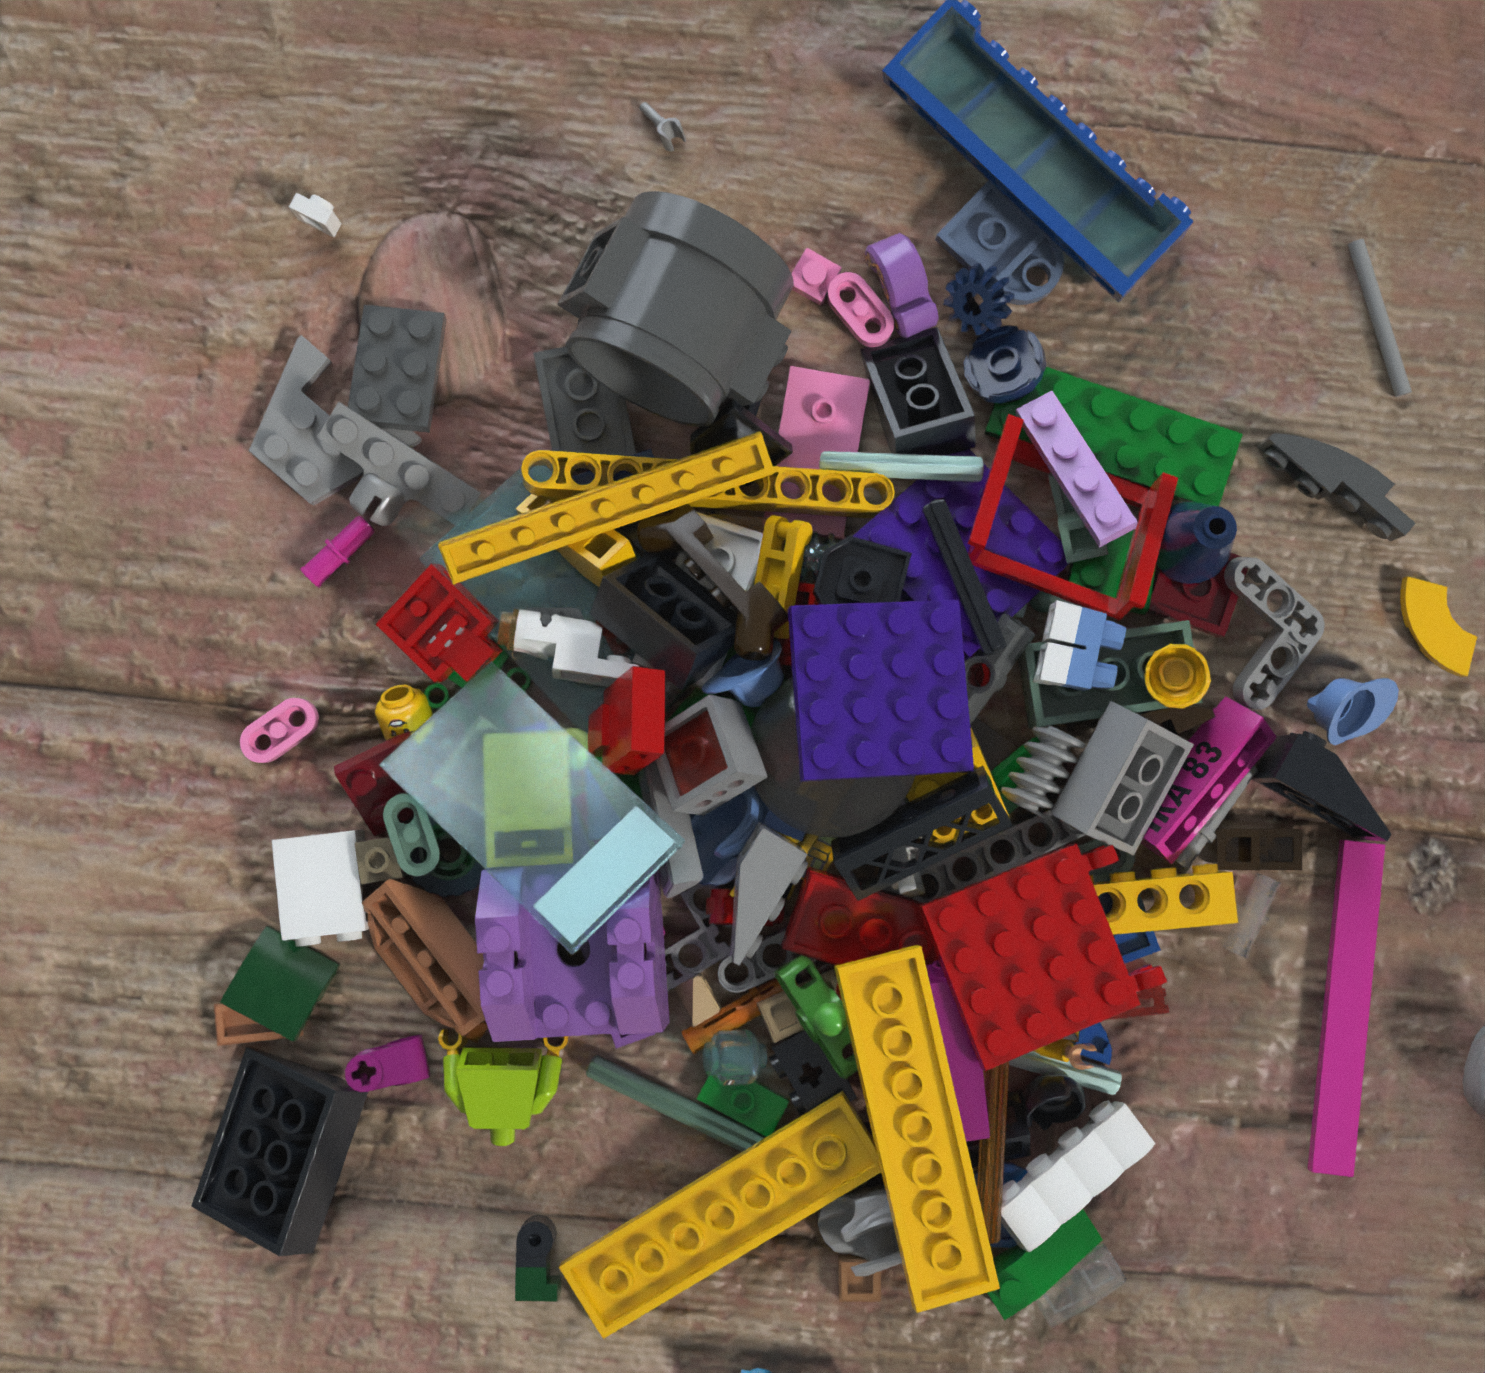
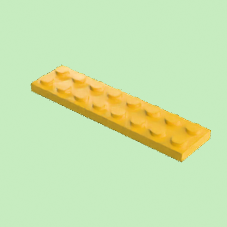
[834,945,1000,1313]
[559,1091,881,1339]

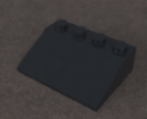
[191,1047,368,1257]

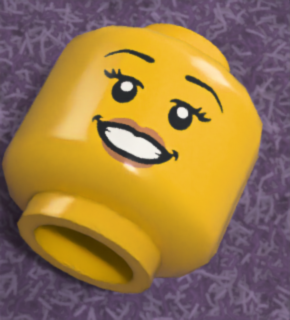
[375,684,435,745]

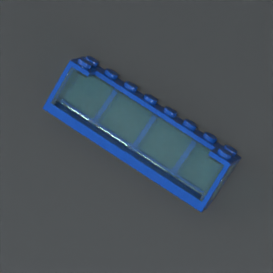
[882,0,1194,303]

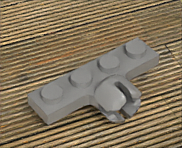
[317,402,481,527]

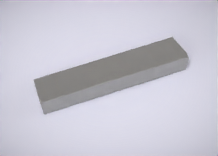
[637,734,703,898]

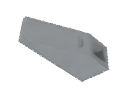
[730,822,808,966]

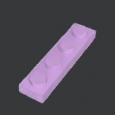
[1016,391,1137,547]

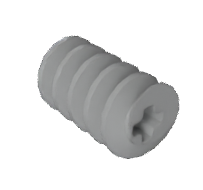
[1000,725,1086,819]

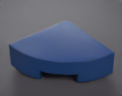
[1070,1022,1112,1065]

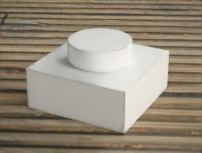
[289,193,342,237]

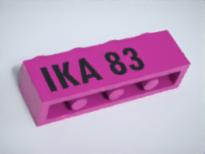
[1140,696,1277,865]

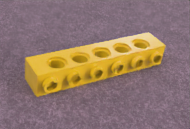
[1090,864,1238,935]

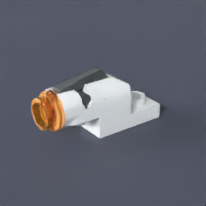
[498,607,639,687]

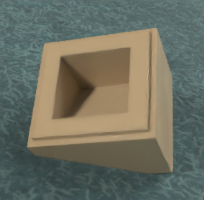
[675,973,721,1027]

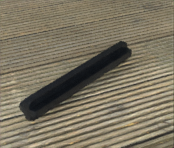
[923,499,1006,656]

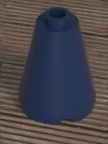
[1156,502,1237,584]

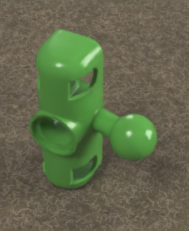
[773,956,858,1079]

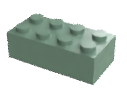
[1018,620,1203,729]

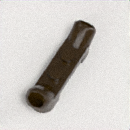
[637,504,788,661]

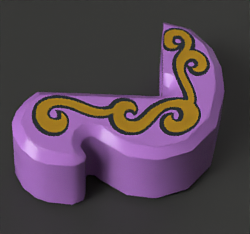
[865,233,939,338]

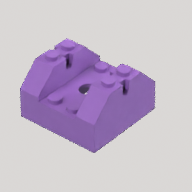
[475,860,670,1042]

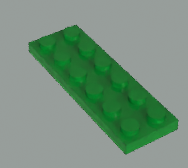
[984,367,1243,506]

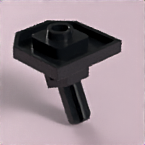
[690,397,793,486]
[812,536,912,605]

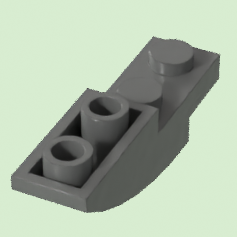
[1257,433,1416,541]

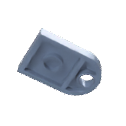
[935,180,1064,305]

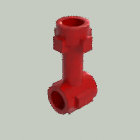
[706,889,785,927]

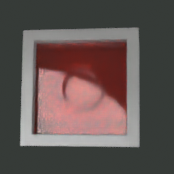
[655,694,768,816]

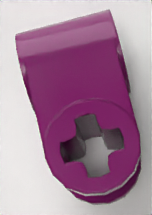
[345,1035,431,1092]

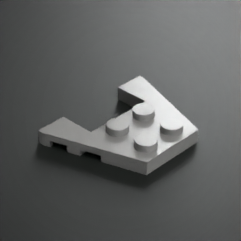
[249,335,422,506]

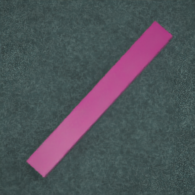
[1307,840,1385,1177]

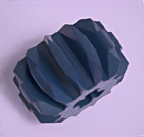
[943,263,1015,336]

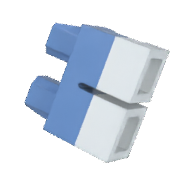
[1033,600,1126,691]

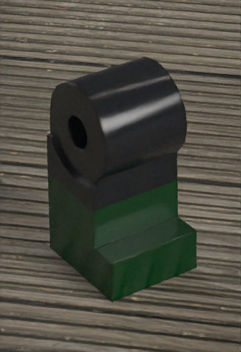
[515,1215,561,1302]

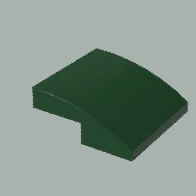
[220,926,340,1042]

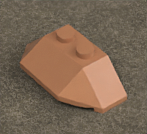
[362,879,485,1036]

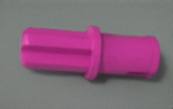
[300,516,375,588]

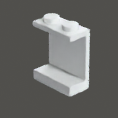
[272,830,369,947]

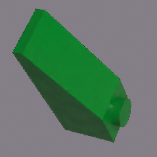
[987,1209,1103,1320]

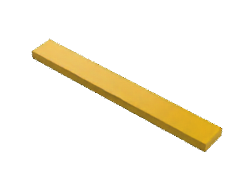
[438,431,775,585]

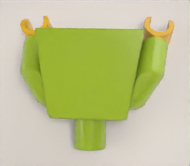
[438,1029,568,1146]

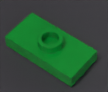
[697,1060,789,1137]

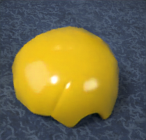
[1144,644,1211,709]

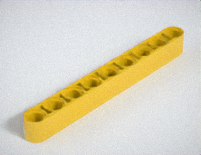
[521,450,895,518]

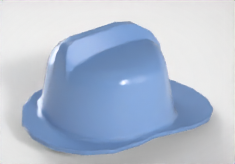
[702,639,784,708]
[1307,678,1399,745]

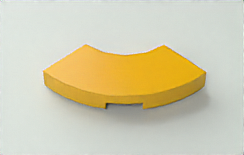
[1400,576,1477,677]

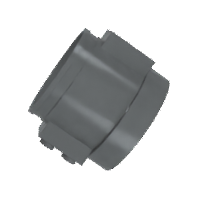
[557,191,794,427]

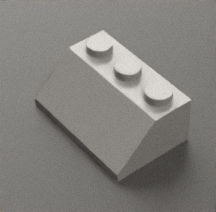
[1051,701,1194,856]

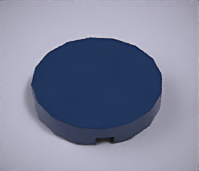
[963,325,1046,404]

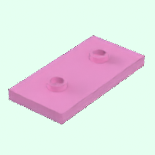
[763,366,870,540]

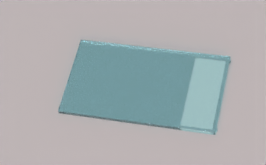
[379,661,685,954]

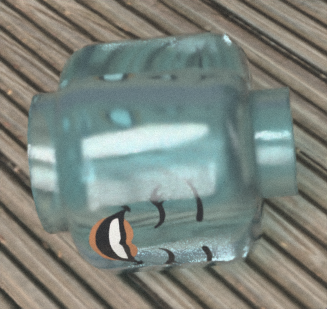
[703,1029,767,1086]

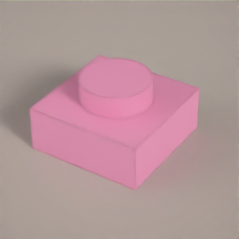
[791,248,842,306]

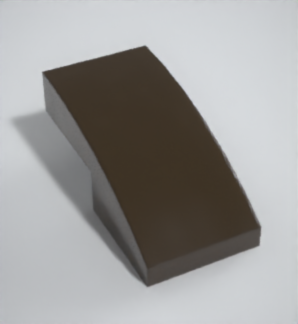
[1138,707,1216,734]
[1216,828,1302,871]

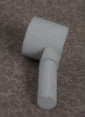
[639,102,686,152]

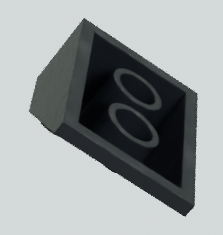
[860,327,976,455]
[1252,731,1391,842]

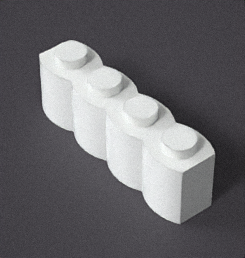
[990,1100,1156,1252]

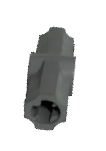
[965,613,1036,726]

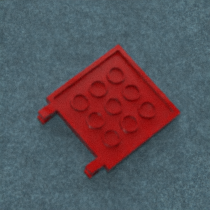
[918,844,1167,1071]

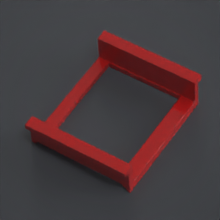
[967,414,1178,620]

